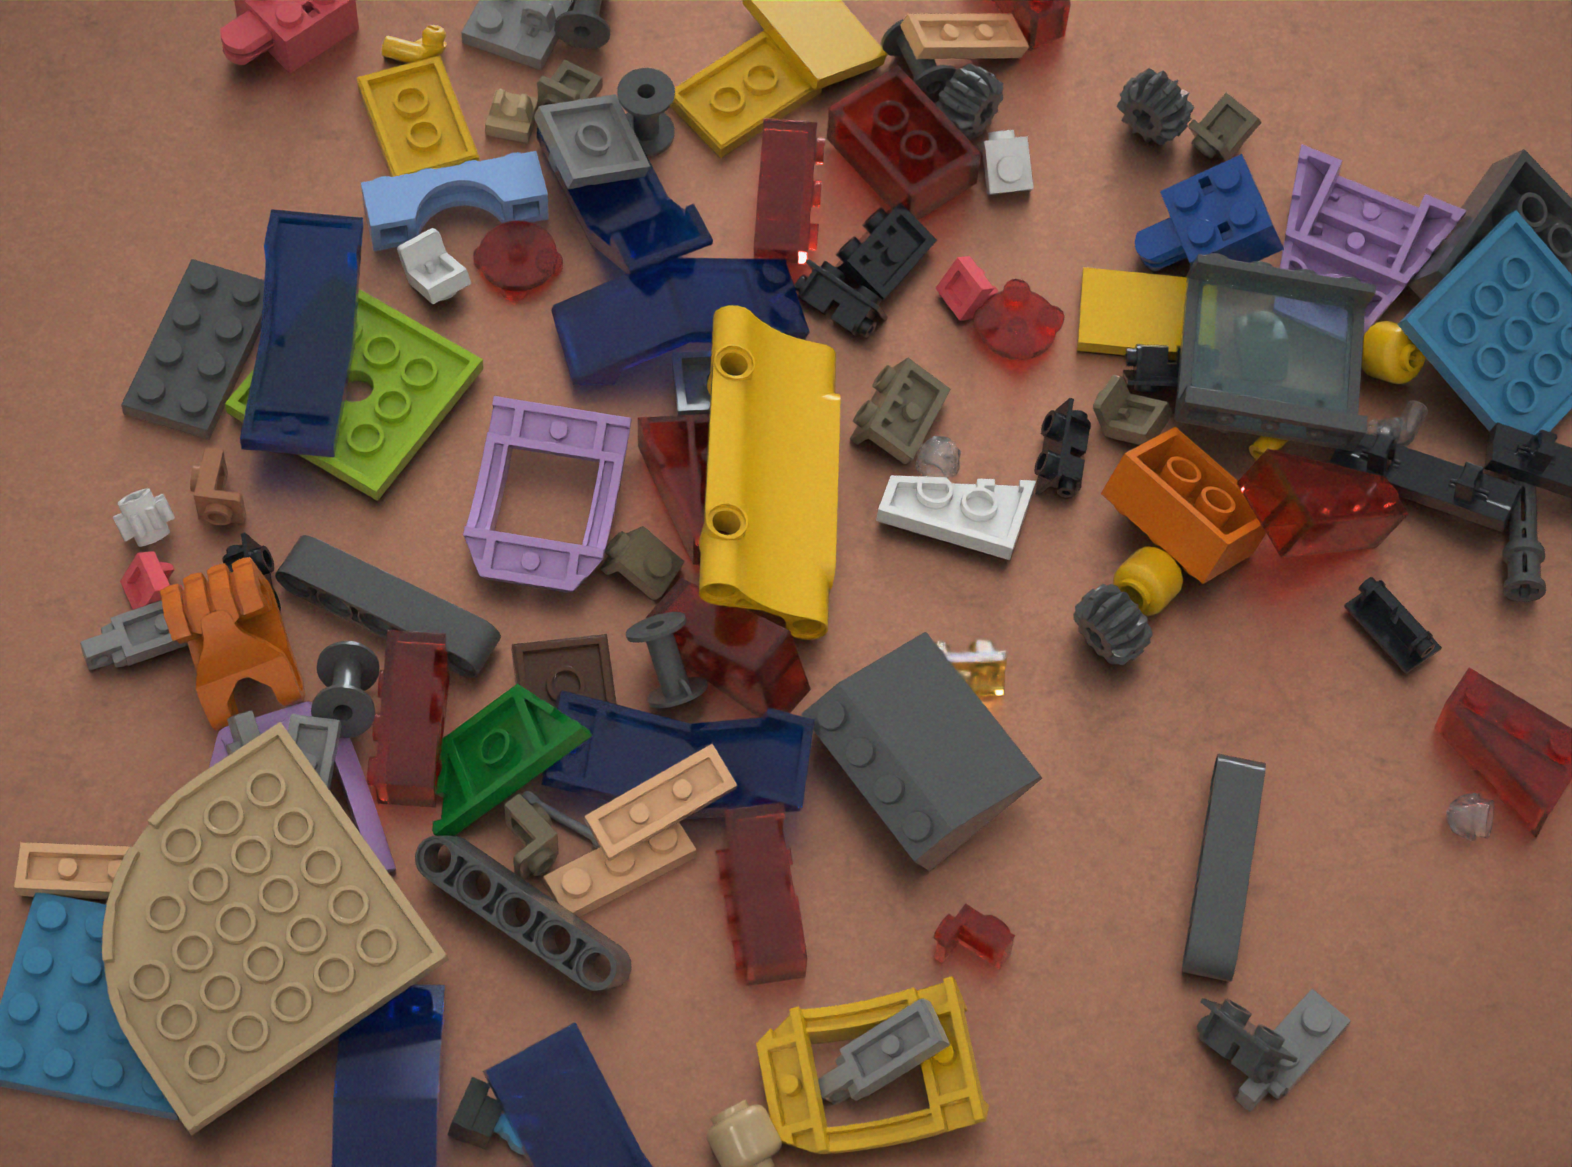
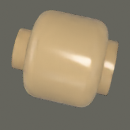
[707,1099,782,1167]

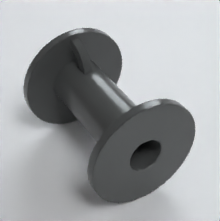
[554,0,611,49]
[881,19,957,106]
[617,68,675,156]
[625,612,708,708]
[311,641,380,738]

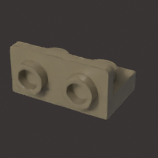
[850,358,951,465]

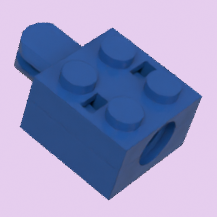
[1135,154,1284,271]

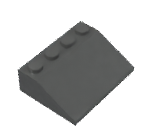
[1408,149,1572,299]
[801,632,1042,871]

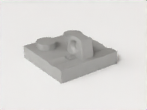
[461,0,575,70]
[533,94,651,189]

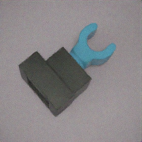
[447,1077,541,1155]

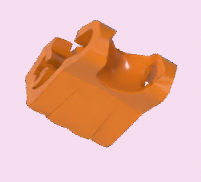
[160,557,305,731]

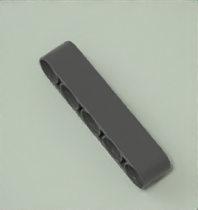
[275,535,501,679]
[1182,754,1266,982]
[415,836,632,990]

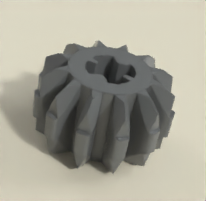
[934,63,1003,142]
[1117,68,1194,145]
[1073,584,1153,666]

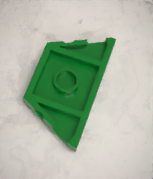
[432,684,592,836]

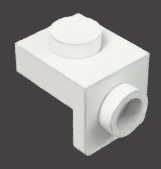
[977,130,1033,195]
[397,228,472,304]

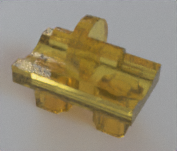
[935,640,1007,696]

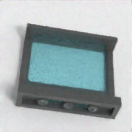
[1174,253,1376,451]

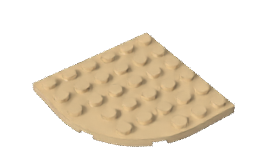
[102,722,449,1136]

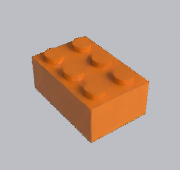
[1101,426,1278,584]

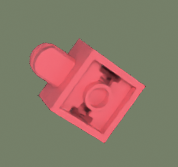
[220,0,359,74]

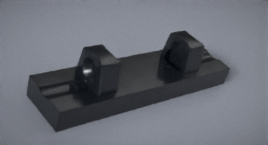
[1484,422,1572,499]
[1329,432,1521,532]

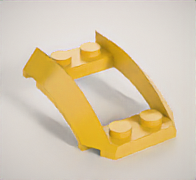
[756,976,989,1154]

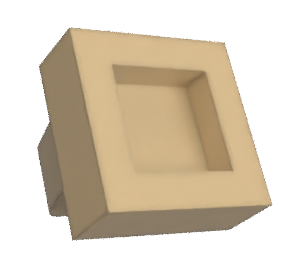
[485,89,538,144]

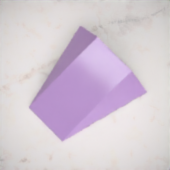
[1272,144,1467,344]

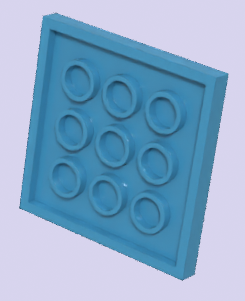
[1397,210,1572,435]
[0,893,179,1121]

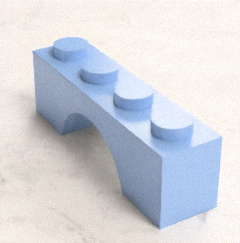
[361,151,549,251]

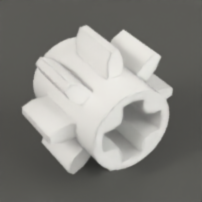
[113,488,175,547]

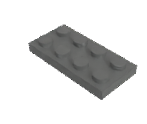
[121,259,278,440]

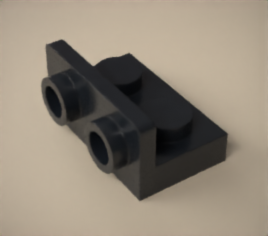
[835,202,937,300]

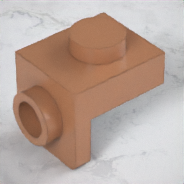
[190,447,246,525]

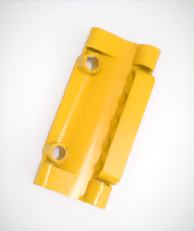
[698,305,841,640]

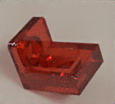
[933,903,1015,970]

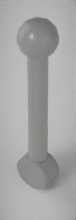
[522,791,600,848]

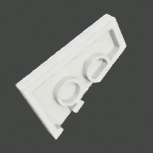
[876,475,1036,560]

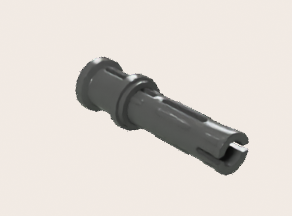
[1502,477,1546,602]

